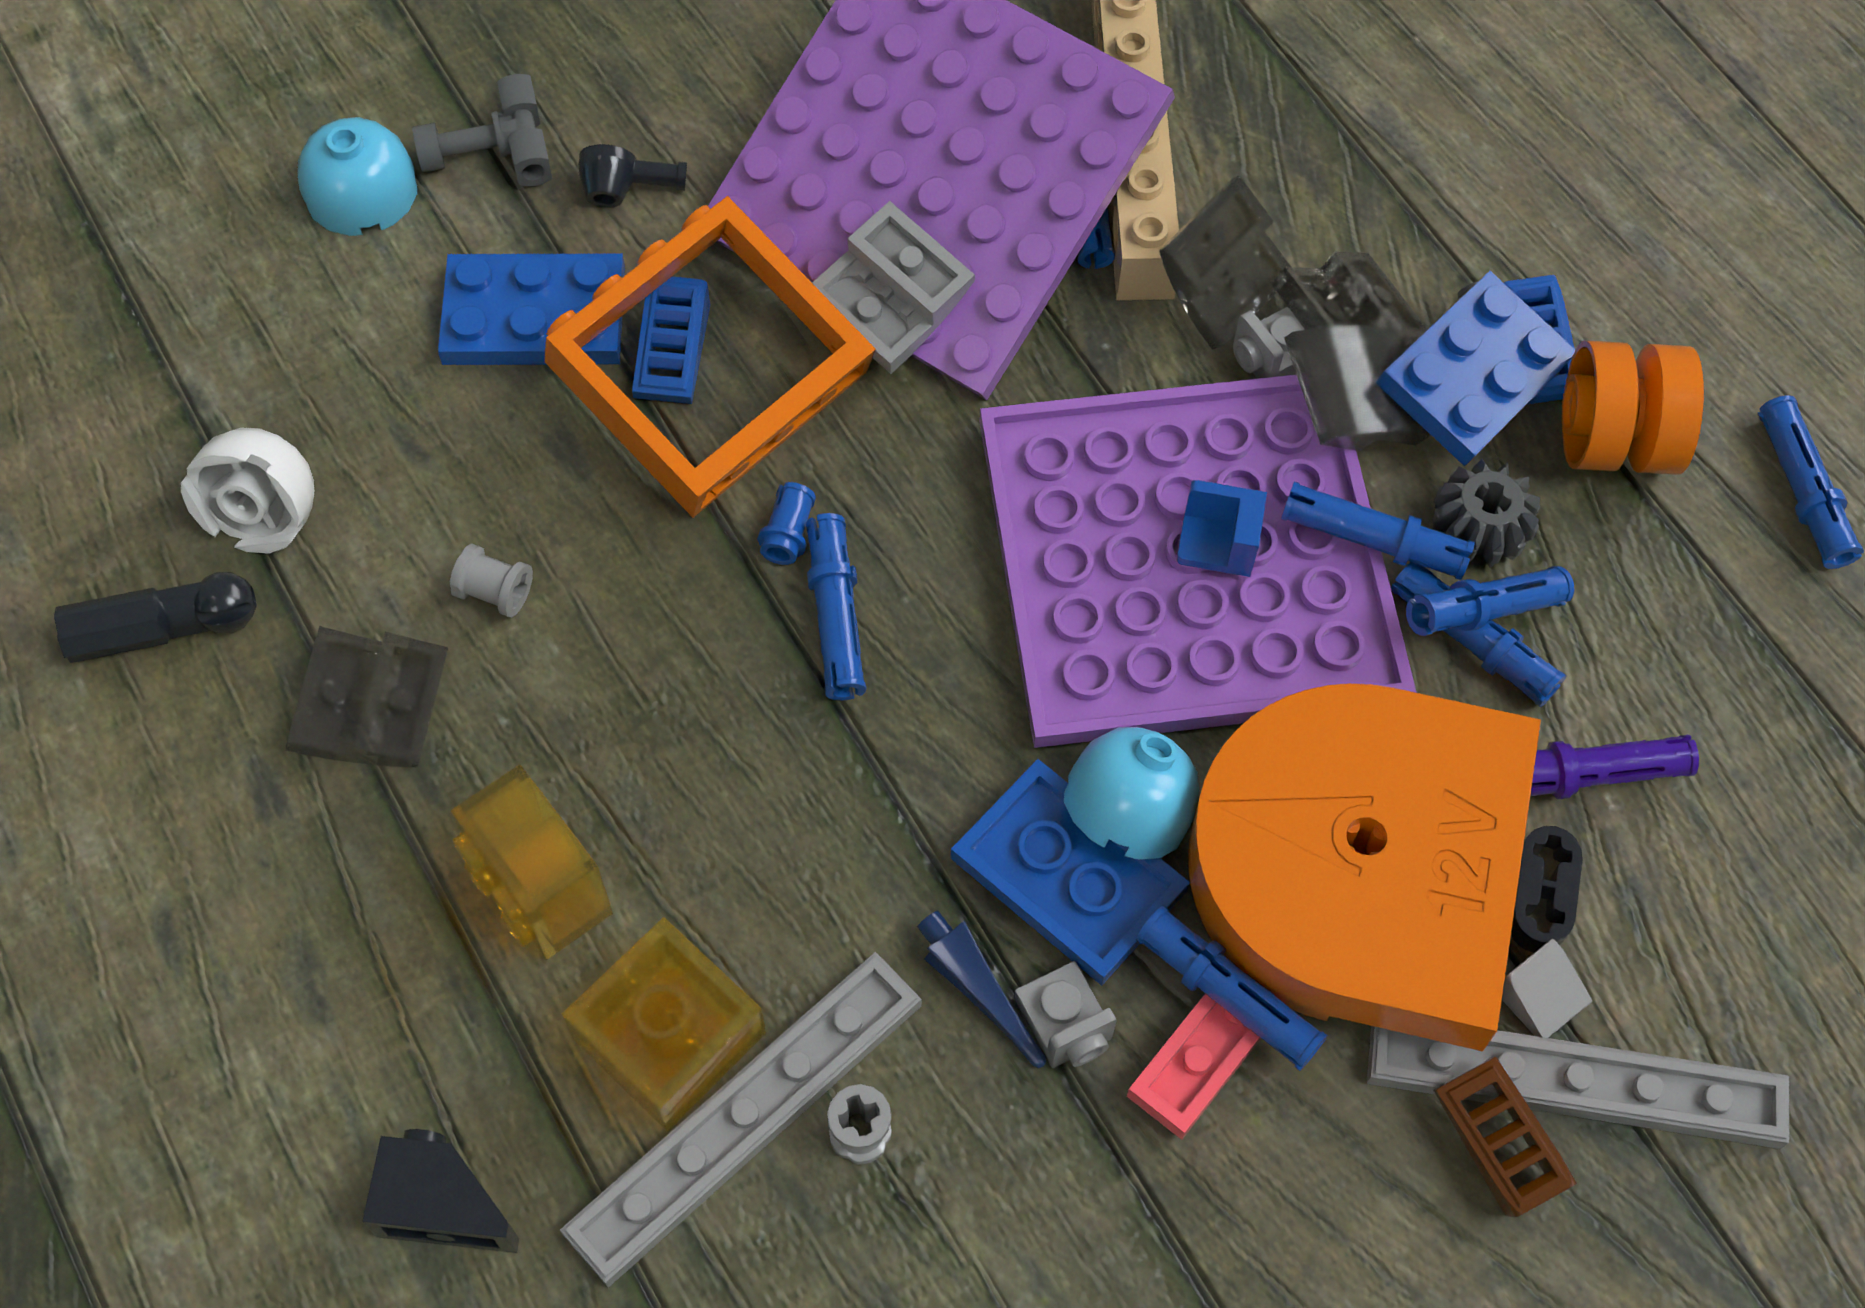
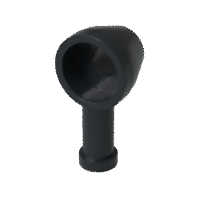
[578,144,687,208]

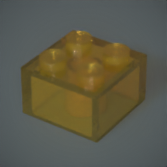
[450,764,613,960]
[562,917,766,1132]

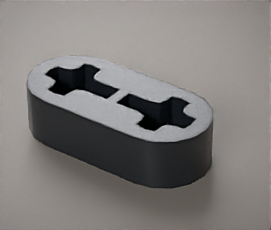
[1511,826,1583,953]

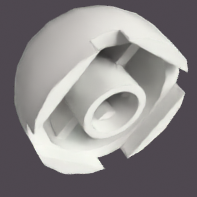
[181,428,315,554]

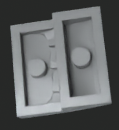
[812,201,975,374]

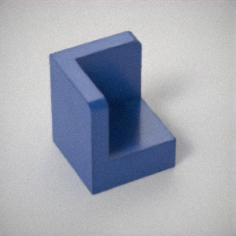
[1177,480,1267,577]

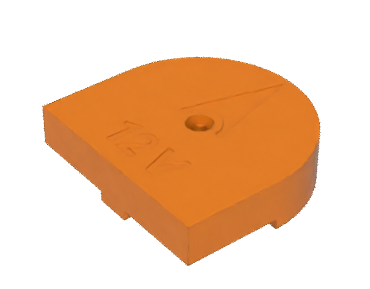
[1188,683,1541,1052]

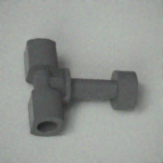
[412,74,553,186]

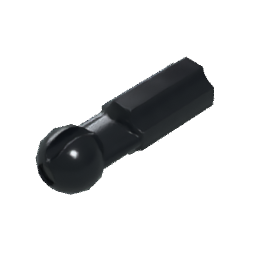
[54,572,257,663]

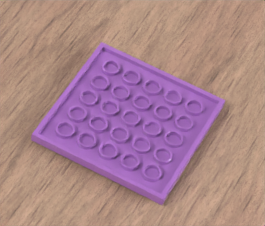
[708,0,1175,400]
[979,370,1417,748]

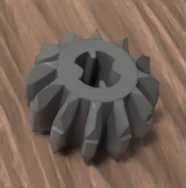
[1432,459,1541,568]

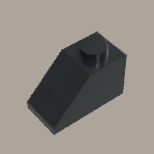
[362,1129,519,1253]

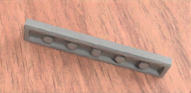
[560,952,922,1288]
[1367,1026,1789,1149]

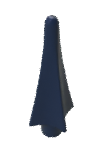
[917,910,1047,1068]

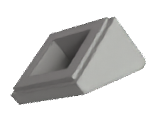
[1502,939,1593,1038]

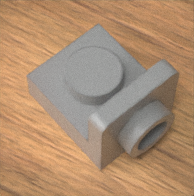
[1233,304,1328,379]
[1014,961,1117,1068]

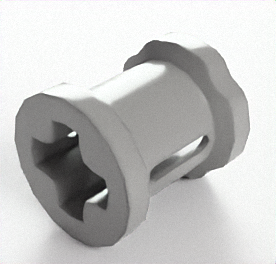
[450,543,533,618]
[827,1084,892,1165]

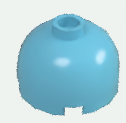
[298,117,417,236]
[1064,727,1200,860]

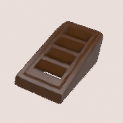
[1433,1056,1577,1217]

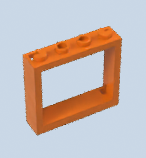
[545,195,876,518]

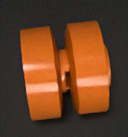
[1562,340,1704,475]

